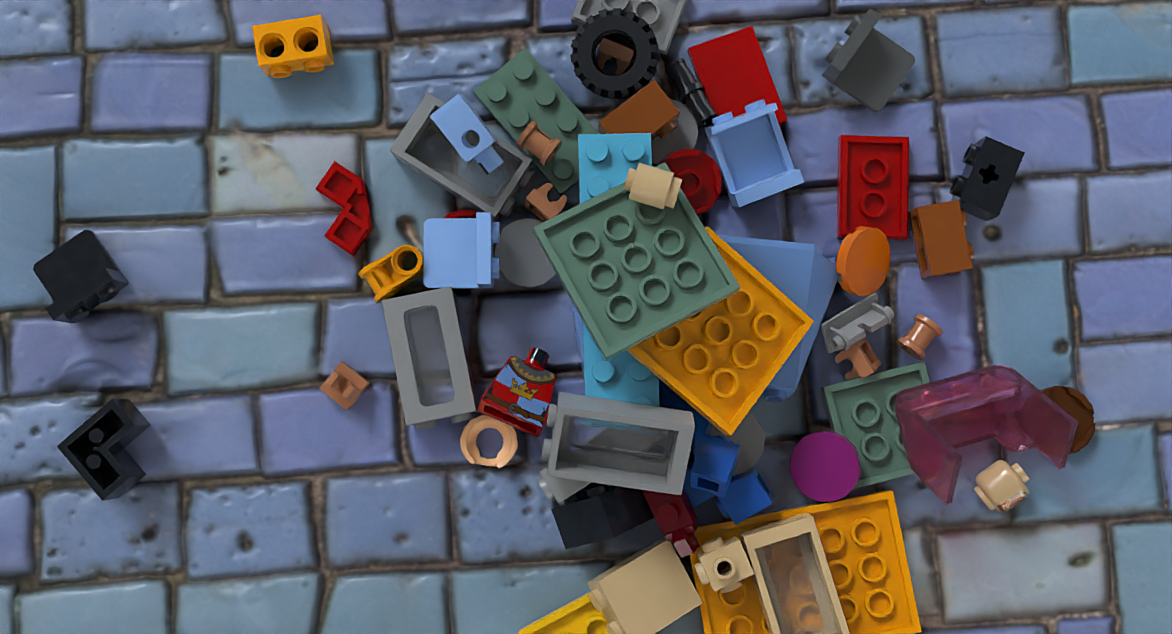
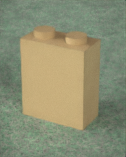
[587,539,703,634]

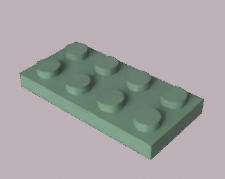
[473,48,599,196]

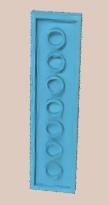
[578,133,659,427]

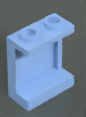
[705,99,804,207]

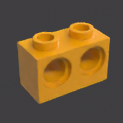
[252,14,334,78]

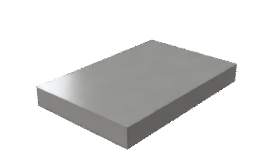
[571,0,688,58]

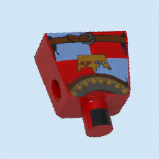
[477,347,556,438]

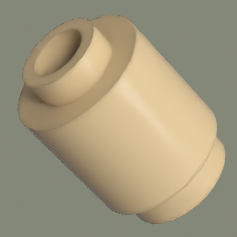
[624,163,682,210]

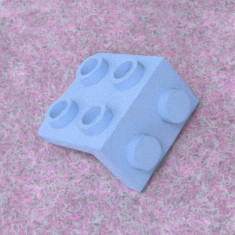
[423,212,500,289]

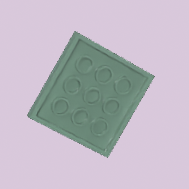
[533,162,740,361]

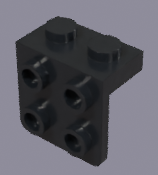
[33,230,129,323]

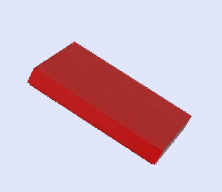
[687,26,787,125]
[837,135,909,241]

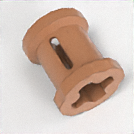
[516,121,562,167]
[896,314,943,360]

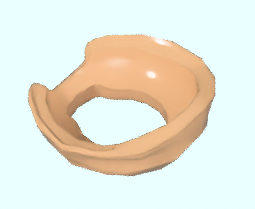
[460,415,518,468]

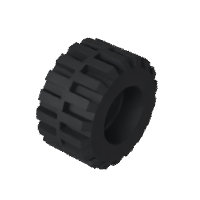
[570,8,659,99]

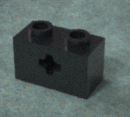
[949,136,1025,221]

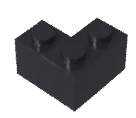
[57,398,151,501]
[551,484,655,549]

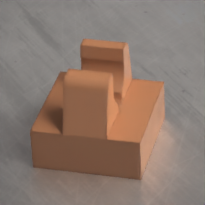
[597,37,636,76]
[524,182,567,222]
[835,337,882,380]
[319,361,370,410]

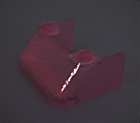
[894,365,1078,504]

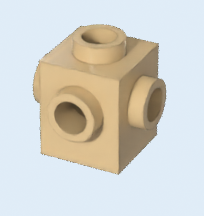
[694,536,754,593]

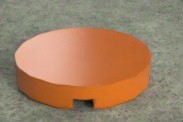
[836,226,891,296]

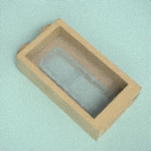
[739,512,850,634]

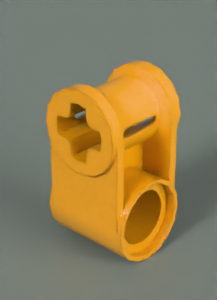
[358,245,424,303]

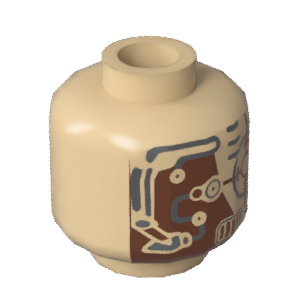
[973,460,1030,513]

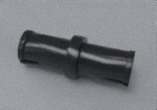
[665,58,718,127]

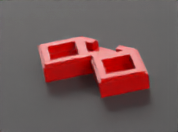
[315,161,374,257]

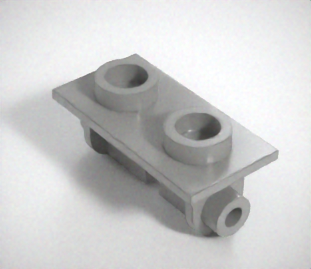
[820,292,894,354]

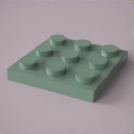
[820,361,953,489]

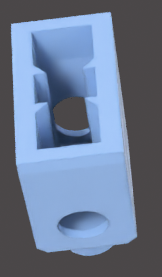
[430,93,503,175]

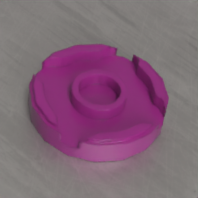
[790,431,861,502]

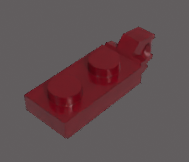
[642,454,700,558]

